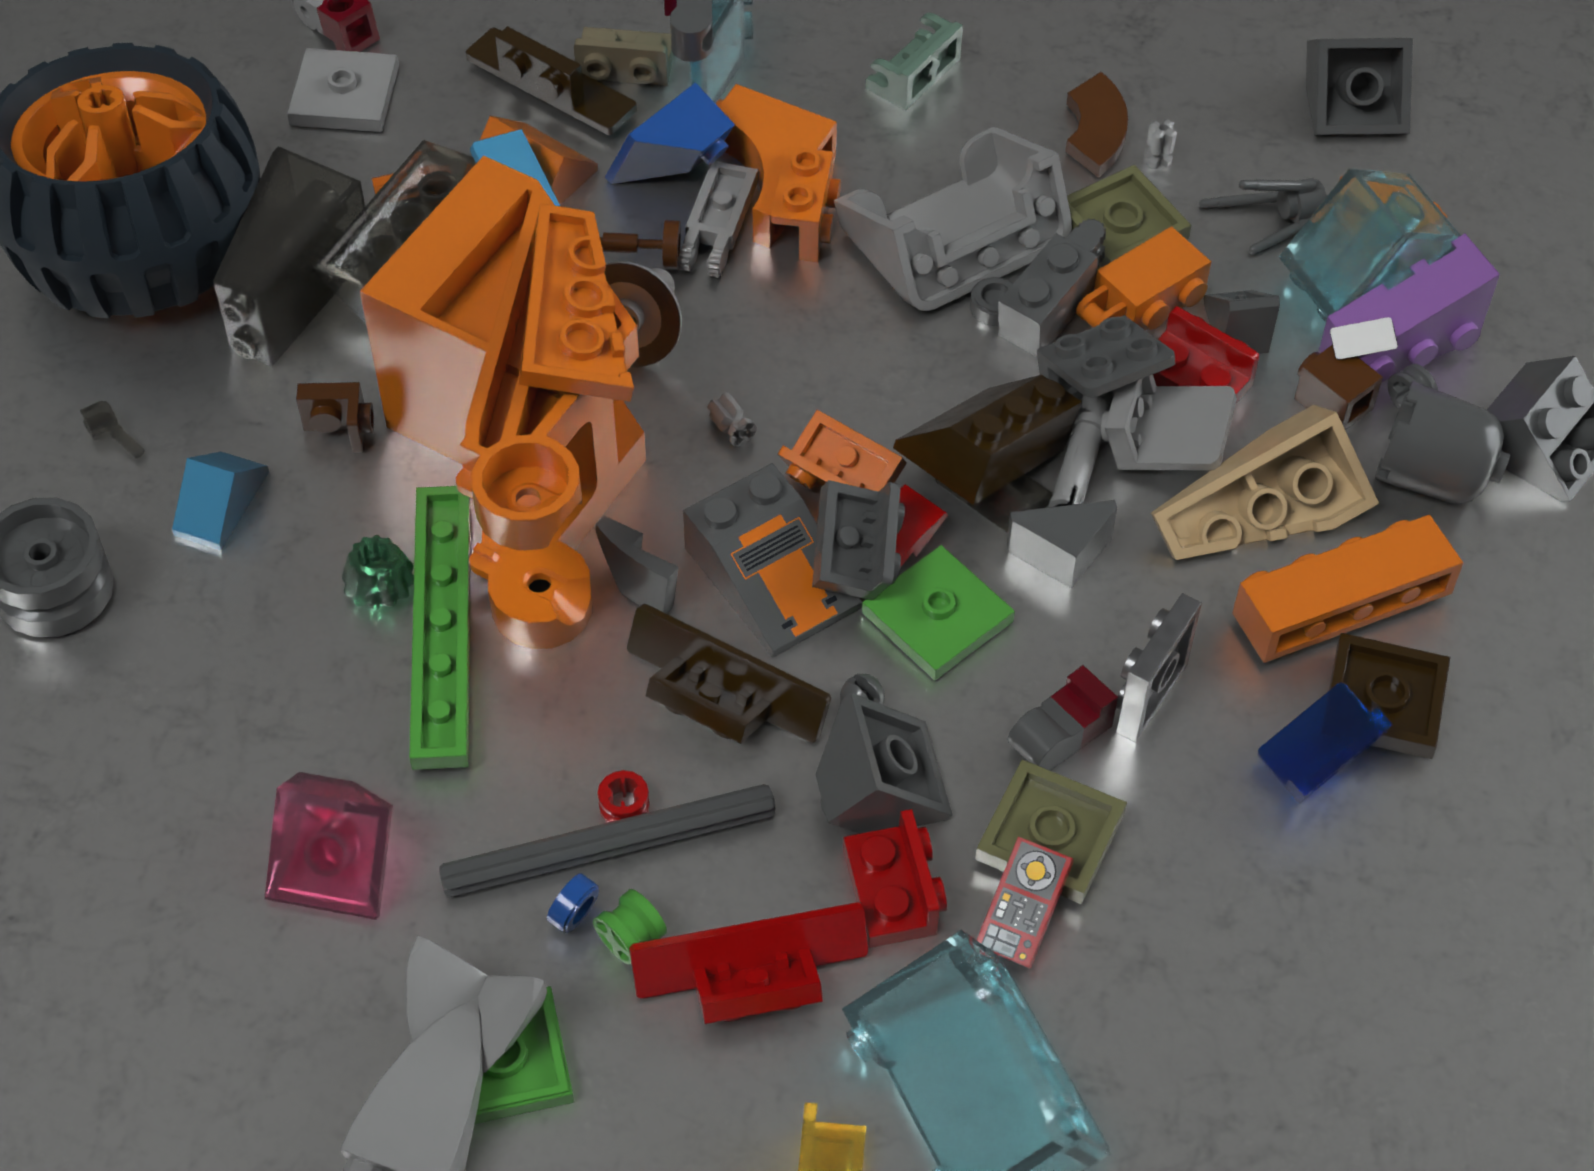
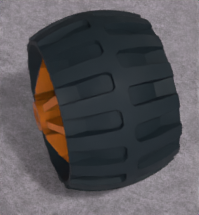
[0,43,261,318]

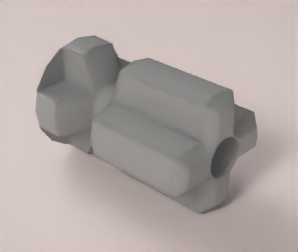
[1144,119,1177,170]
[707,393,757,446]

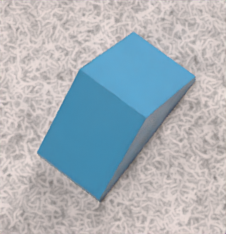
[172,451,269,551]

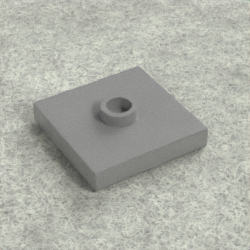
[287,48,399,132]

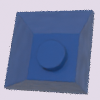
[605,82,735,184]

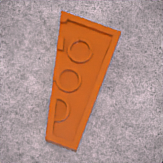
[519,203,634,402]

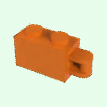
[1076,226,1212,330]

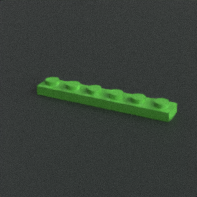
[409,486,471,770]

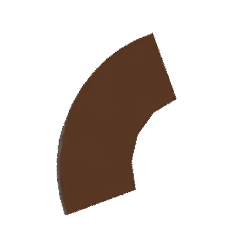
[1065,72,1128,178]

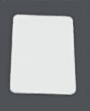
[1330,317,1398,360]

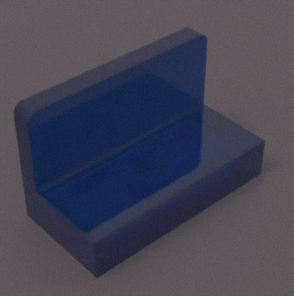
[1257,682,1392,804]

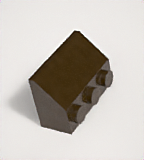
[893,375,1082,505]

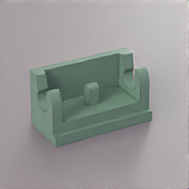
[865,13,963,110]

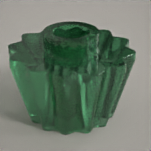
[342,535,414,611]

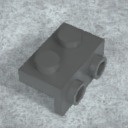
[812,480,905,600]

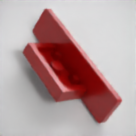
[629,902,868,1024]

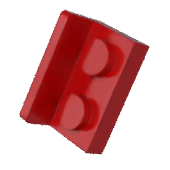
[1153,306,1260,404]
[843,809,947,948]

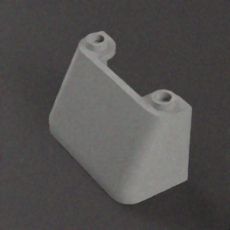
[834,126,1072,311]

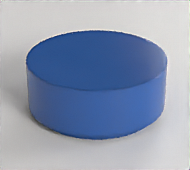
[546,873,599,933]

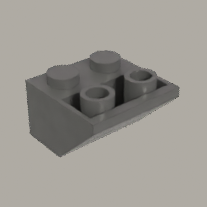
[1487,356,1594,502]

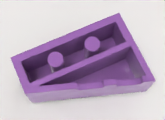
[1319,233,1500,382]

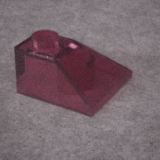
[264,772,393,920]

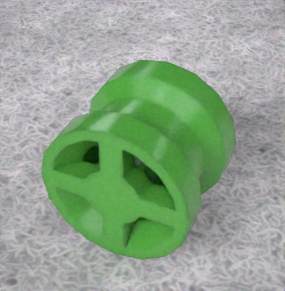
[593,889,667,965]

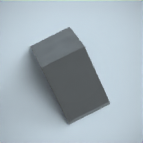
[1204,290,1280,354]
[1006,500,1117,588]

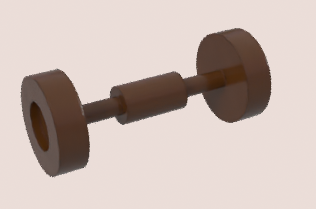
[600,220,681,270]

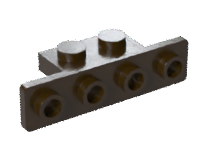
[466,26,637,135]
[627,604,831,744]

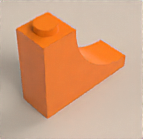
[716,84,837,248]

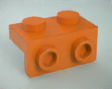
[771,146,841,262]
[777,409,907,492]

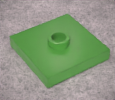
[862,545,1015,681]

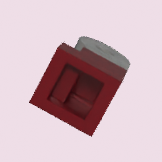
[292,0,380,52]

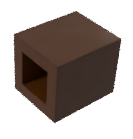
[1294,345,1383,430]

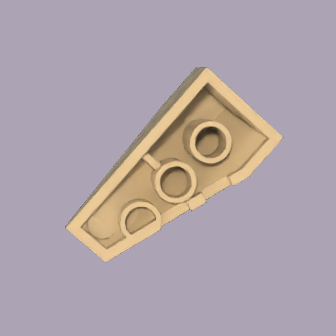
[1151,405,1379,560]

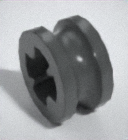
[1387,364,1438,409]

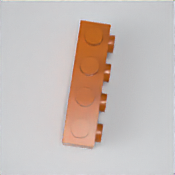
[1232,514,1464,663]

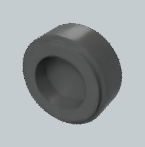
[970,277,1013,326]

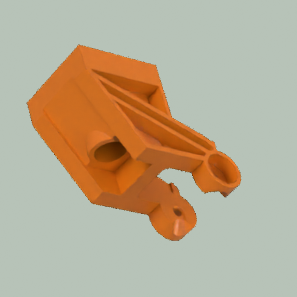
[360,156,646,649]

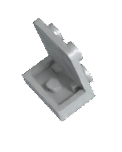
[1101,374,1237,471]

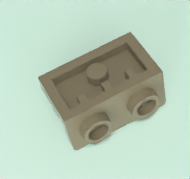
[574,27,674,86]

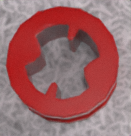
[597,770,650,823]

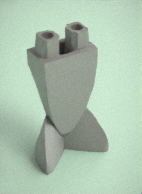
[340,935,547,1171]

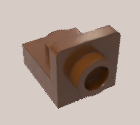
[296,382,374,453]

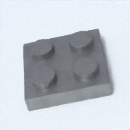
[1116,593,1202,742]

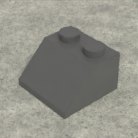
[1306,38,1413,135]

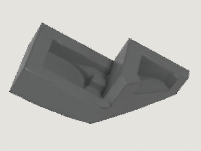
[595,516,679,614]

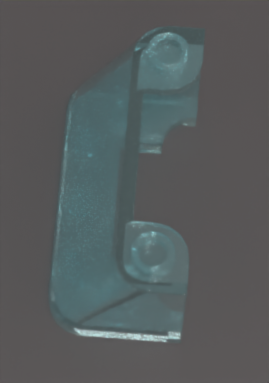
[842,929,1111,1171]

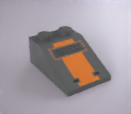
[683,463,862,658]

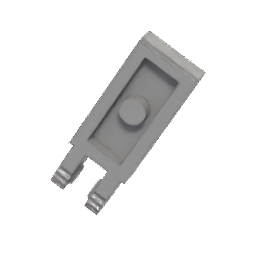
[678,161,759,278]

